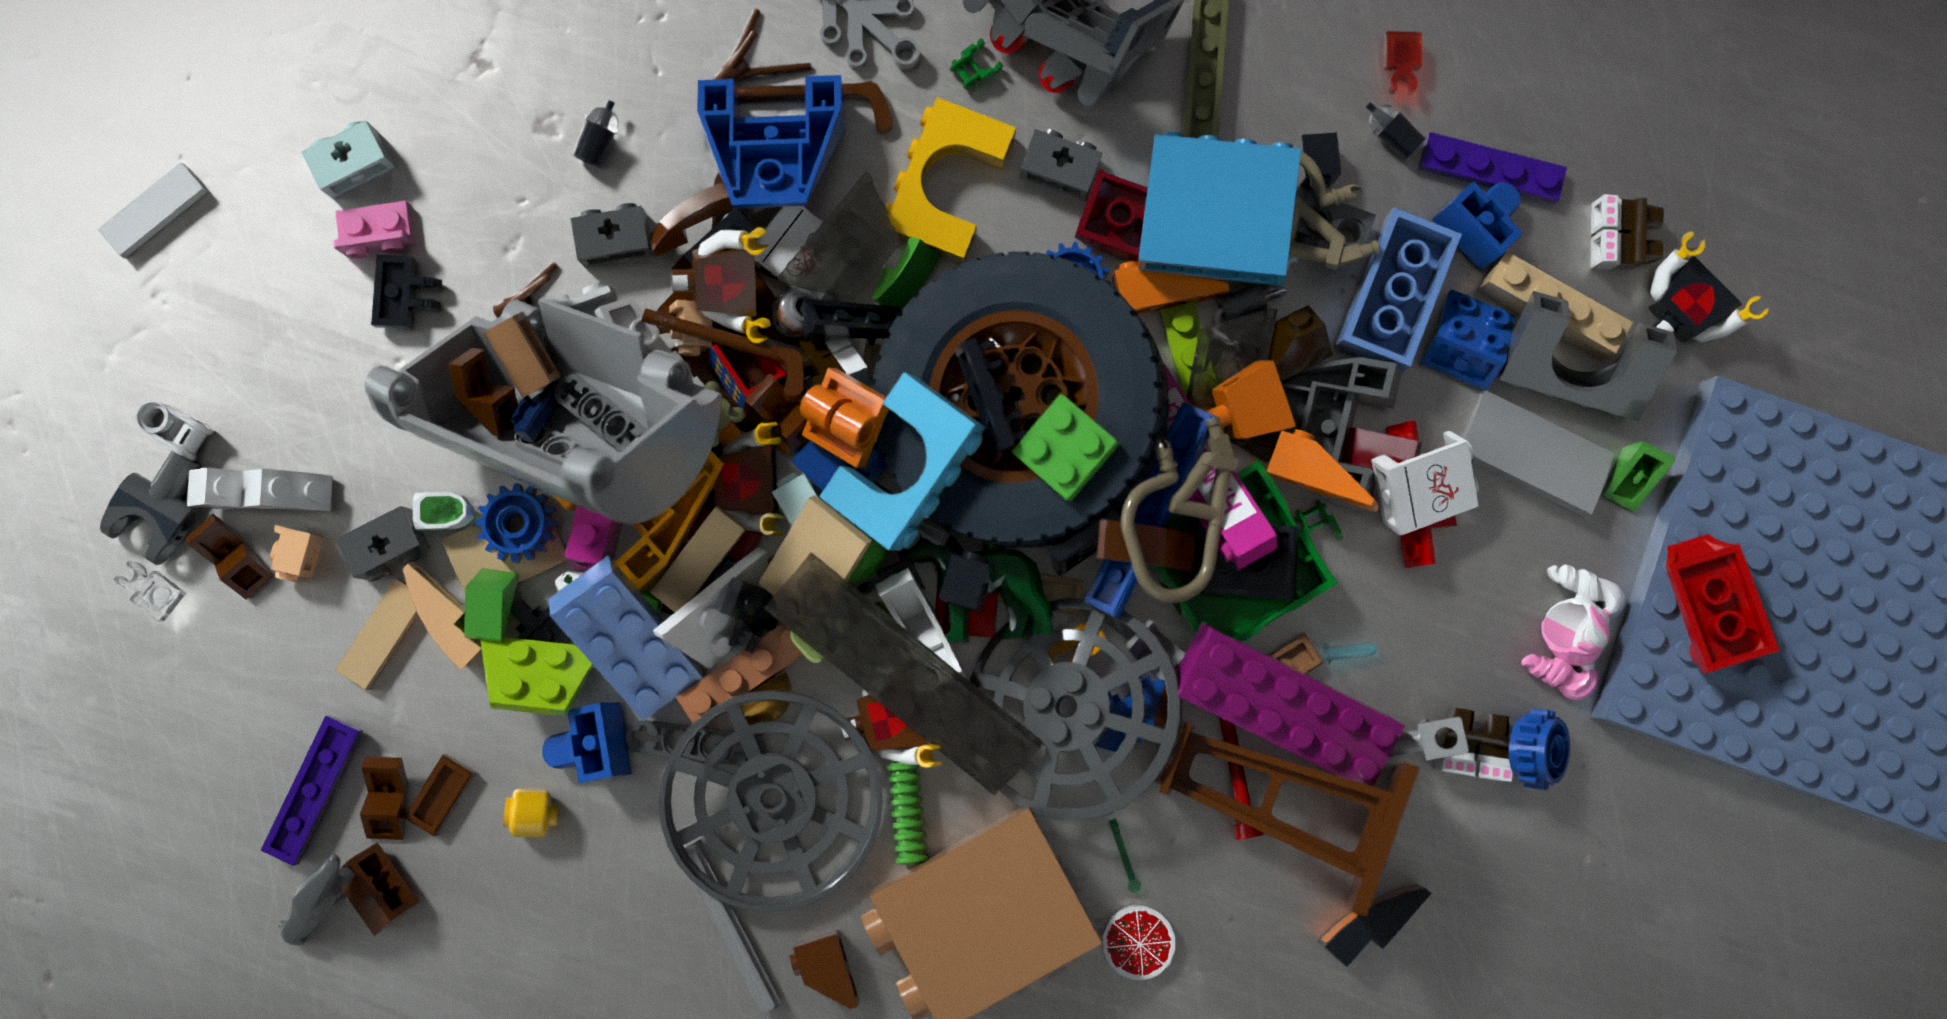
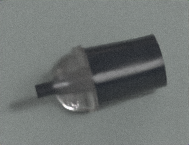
[572,100,619,168]
[1366,102,1426,160]

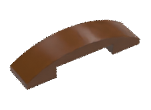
[650,183,767,257]
[1097,520,1195,572]

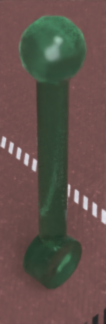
[1109,818,1141,893]

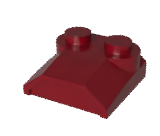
[1074,168,1148,261]

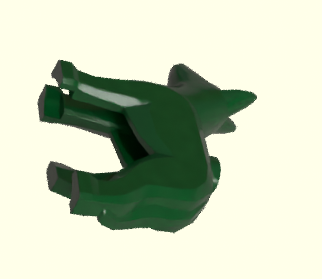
[906,535,1054,643]

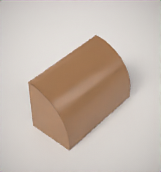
[484,312,561,398]

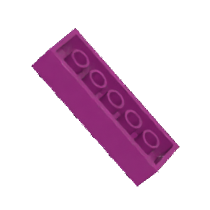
[1176,622,1405,787]

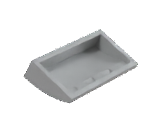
[1461,390,1614,517]

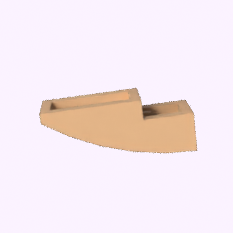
[403,561,482,670]

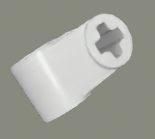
[135,401,215,461]

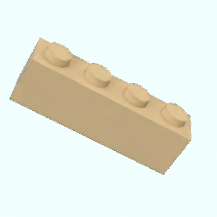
[1477,251,1633,361]

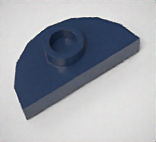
[511,381,559,442]

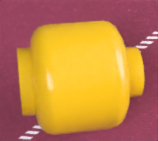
[503,789,558,838]

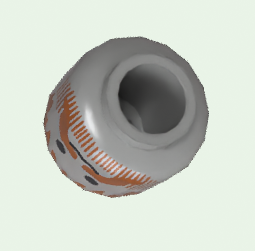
[770,287,819,338]

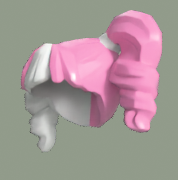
[1521,564,1625,700]

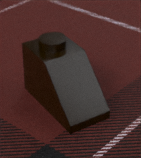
[1252,305,1333,381]

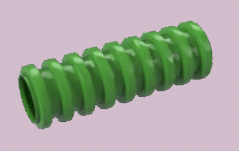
[886,762,929,865]

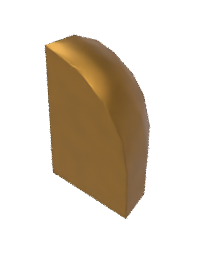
[740,672,791,724]

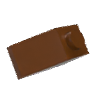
[790,929,860,1009]

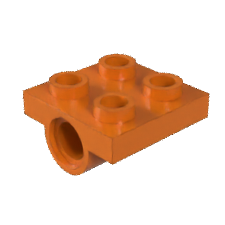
[800,368,889,468]

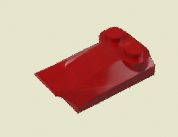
[1665,534,1780,673]

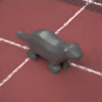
[278,854,355,946]

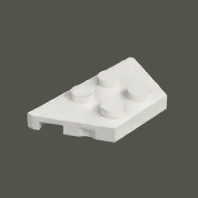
[653,547,769,669]

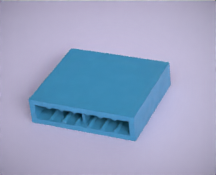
[1138,132,1301,286]

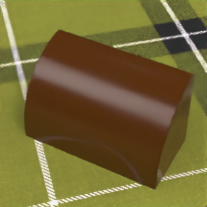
[339,842,419,936]

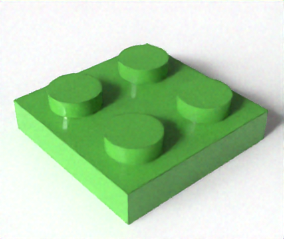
[1012,393,1120,502]

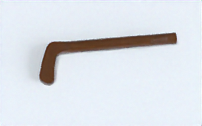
[736,81,893,134]
[642,308,804,402]

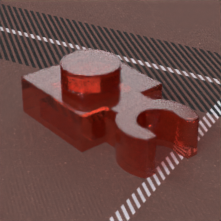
[1383,31,1422,95]

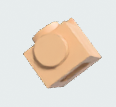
[669,300,712,356]
[270,525,323,582]

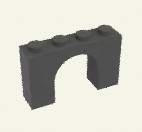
[1499,291,1678,421]

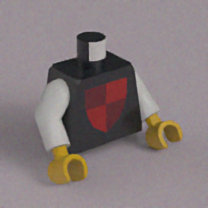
[1648,231,1769,342]

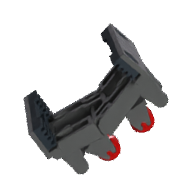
[963,0,1185,106]

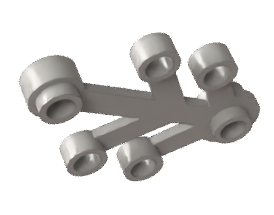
[819,0,920,70]

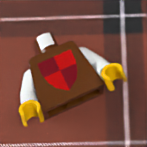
[671,227,771,343]
[709,422,785,536]
[842,653,942,768]

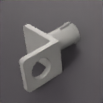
[1106,609,1185,681]
[1389,717,1469,761]

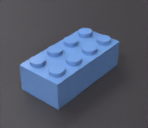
[1334,207,1462,373]
[548,555,703,721]

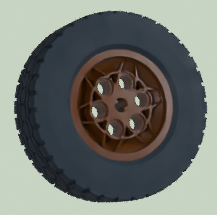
[872,252,1169,548]

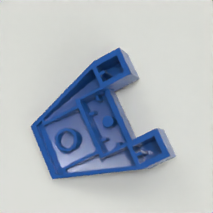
[697,75,845,208]

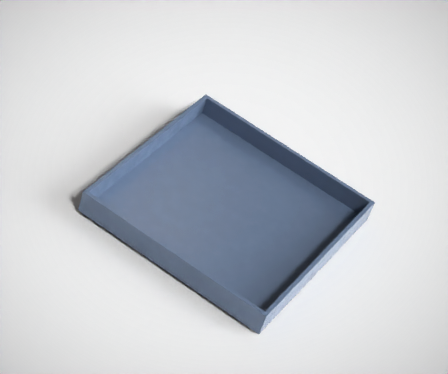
[1590,375,1947,844]

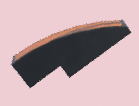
[1318,884,1432,967]

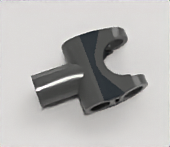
[100,450,202,565]

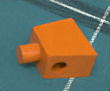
[1205,360,1296,439]

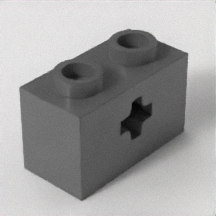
[1020,129,1102,201]
[571,203,654,268]
[335,506,430,582]

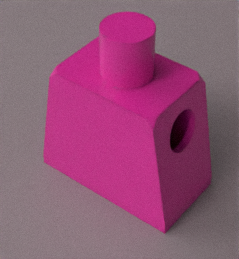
[565,506,623,571]

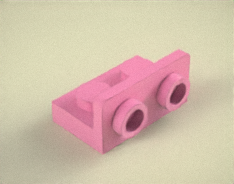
[333,201,415,259]

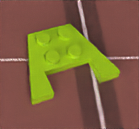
[480,614,593,716]

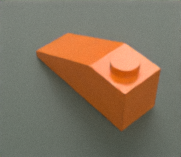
[1112,260,1229,315]
[1266,429,1379,513]

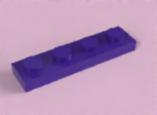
[1418,132,1567,204]
[260,715,363,866]

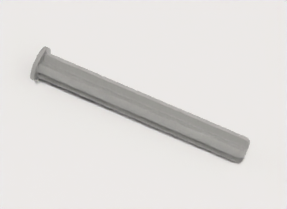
[684,839,781,1014]

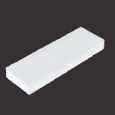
[97,162,208,259]

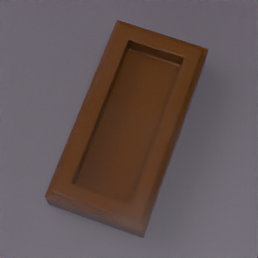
[403,754,477,837]

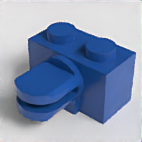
[1432,181,1523,270]
[542,702,632,783]

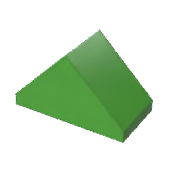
[1602,441,1675,512]
[464,568,519,642]

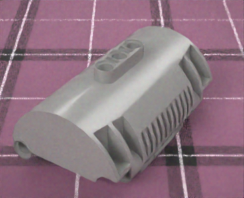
[365,298,722,524]

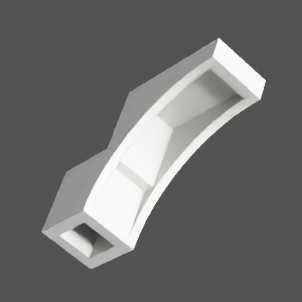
[187,467,333,512]
[875,568,973,705]

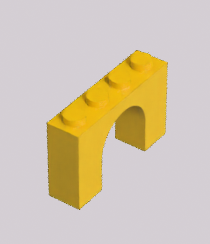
[880,97,1016,264]

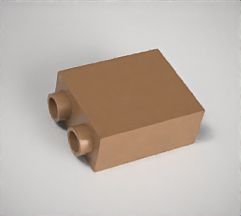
[860,807,1102,1019]

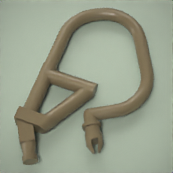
[1289,151,1380,270]
[1121,416,1238,603]

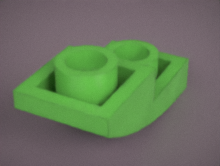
[871,237,941,310]

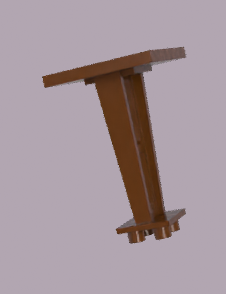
[1156,721,1420,917]

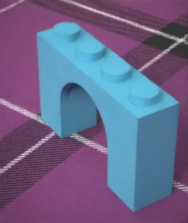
[819,372,986,551]

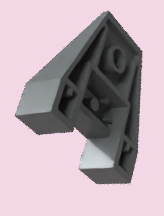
[1230,357,1402,512]

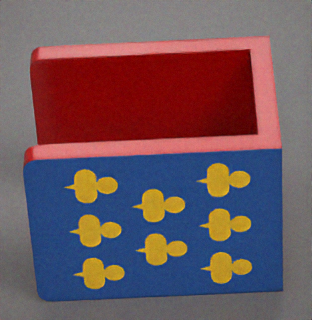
[708,334,787,412]

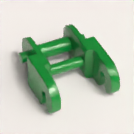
[949,38,1003,89]
[1294,499,1343,547]

